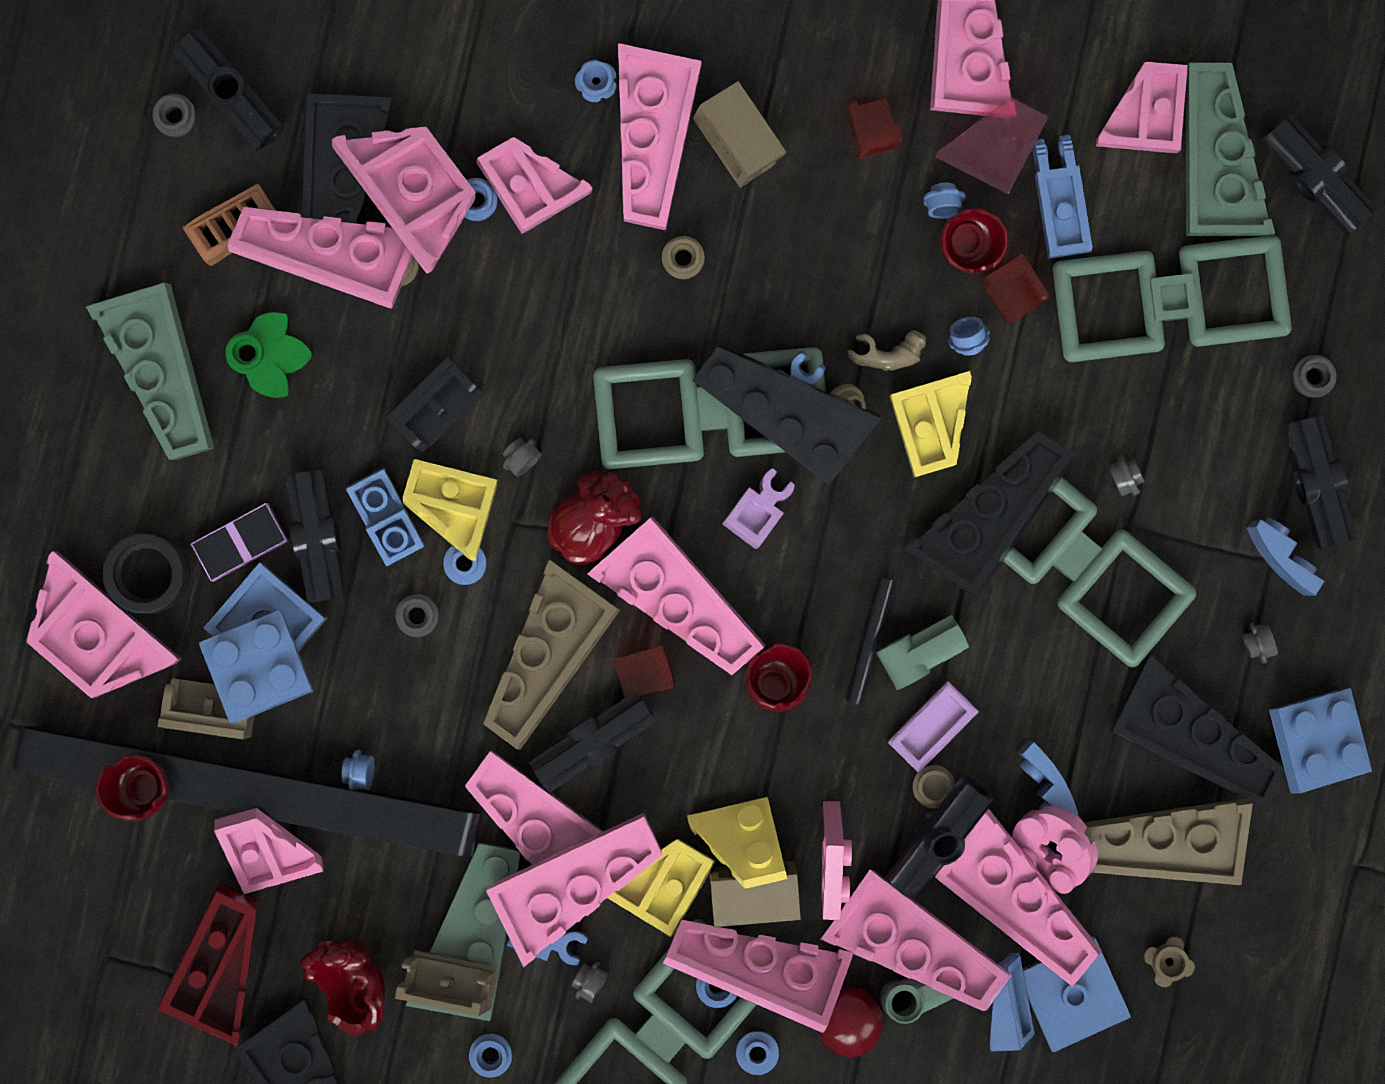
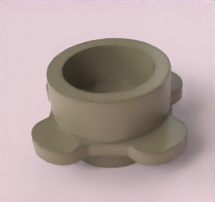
[1144,936,1195,987]

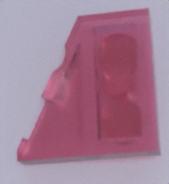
[935,97,1049,194]

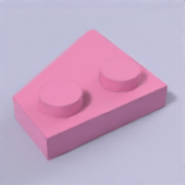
[1096,62,1188,153]

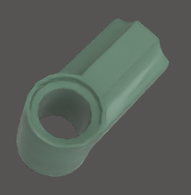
[876,615,969,690]
[879,977,953,1024]

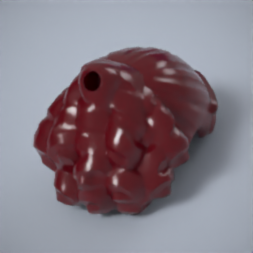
[547,470,642,565]
[300,940,385,1036]

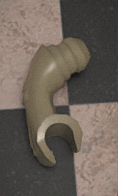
[847,330,926,371]

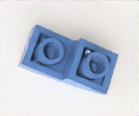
[346,467,424,566]
[1247,518,1324,596]
[1017,740,1079,817]

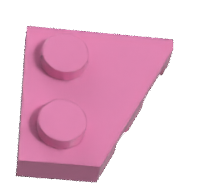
[476,137,592,234]
[821,801,852,920]
[214,808,323,894]

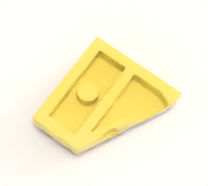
[889,371,972,478]
[402,459,497,561]
[687,797,787,889]
[607,839,716,937]

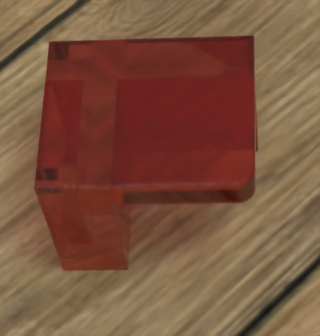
[845,99,903,159]
[981,254,1050,324]
[613,645,675,698]

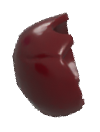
[940,208,1008,273]
[745,643,813,712]
[95,755,170,821]
[819,986,883,1058]

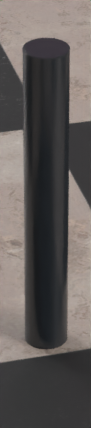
[846,577,896,705]

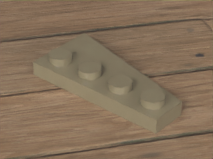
[483,560,620,750]
[1084,798,1253,885]

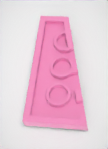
[930,0,1017,119]
[618,43,702,230]
[227,207,413,309]
[588,517,765,675]
[486,813,662,967]
[821,869,1012,1011]
[663,920,854,1033]

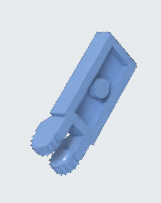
[1032,135,1093,259]

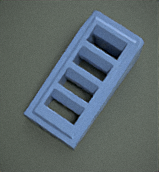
[990,953,1035,1051]

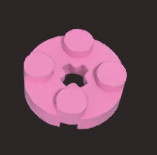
[1012,805,1098,894]

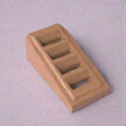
[182,184,276,266]

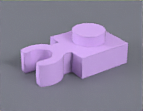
[722,469,795,549]

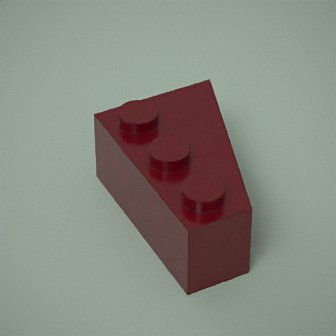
[158,882,258,1046]

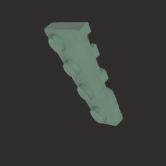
[1186,63,1275,236]
[86,283,214,460]
[406,842,521,1021]

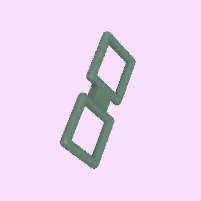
[1052,235,1292,362]
[593,347,826,469]
[1003,448,1196,667]
[554,919,757,1084]

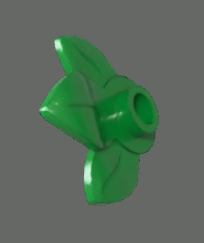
[225,312,312,398]

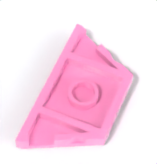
[332,127,476,274]
[26,551,181,698]

